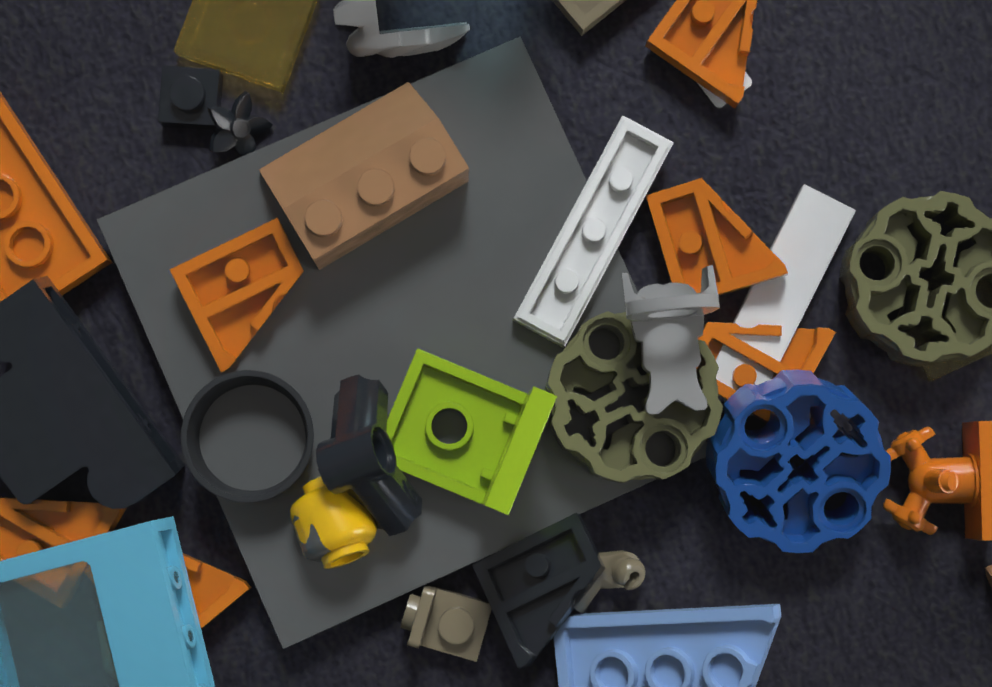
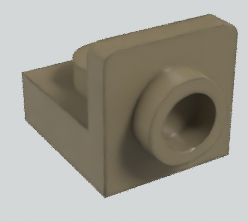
[400,584,492,662]

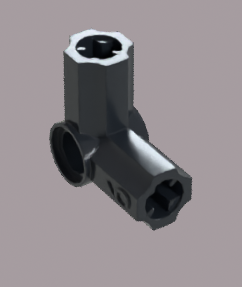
[316,374,422,536]

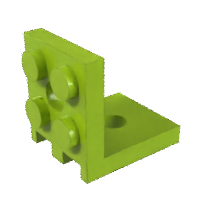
[386,348,557,515]

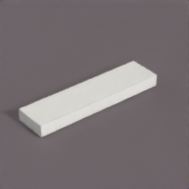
[513,115,674,348]
[715,184,856,416]

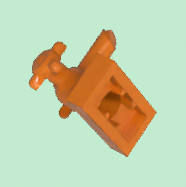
[883,421,992,541]

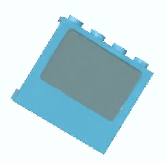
[0,516,215,687]

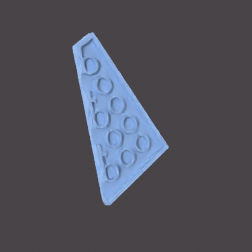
[554,604,781,687]

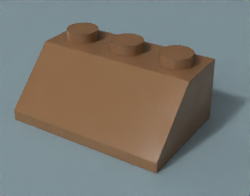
[259,82,469,270]

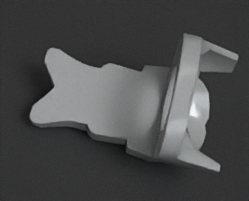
[333,0,470,58]
[622,265,720,415]

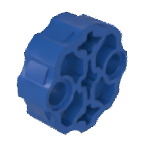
[706,369,891,553]

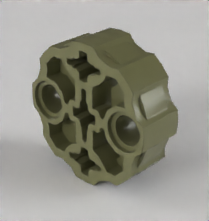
[839,191,992,367]
[545,311,723,483]

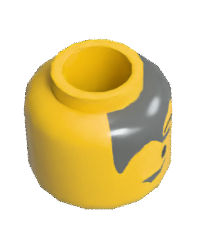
[290,477,377,569]

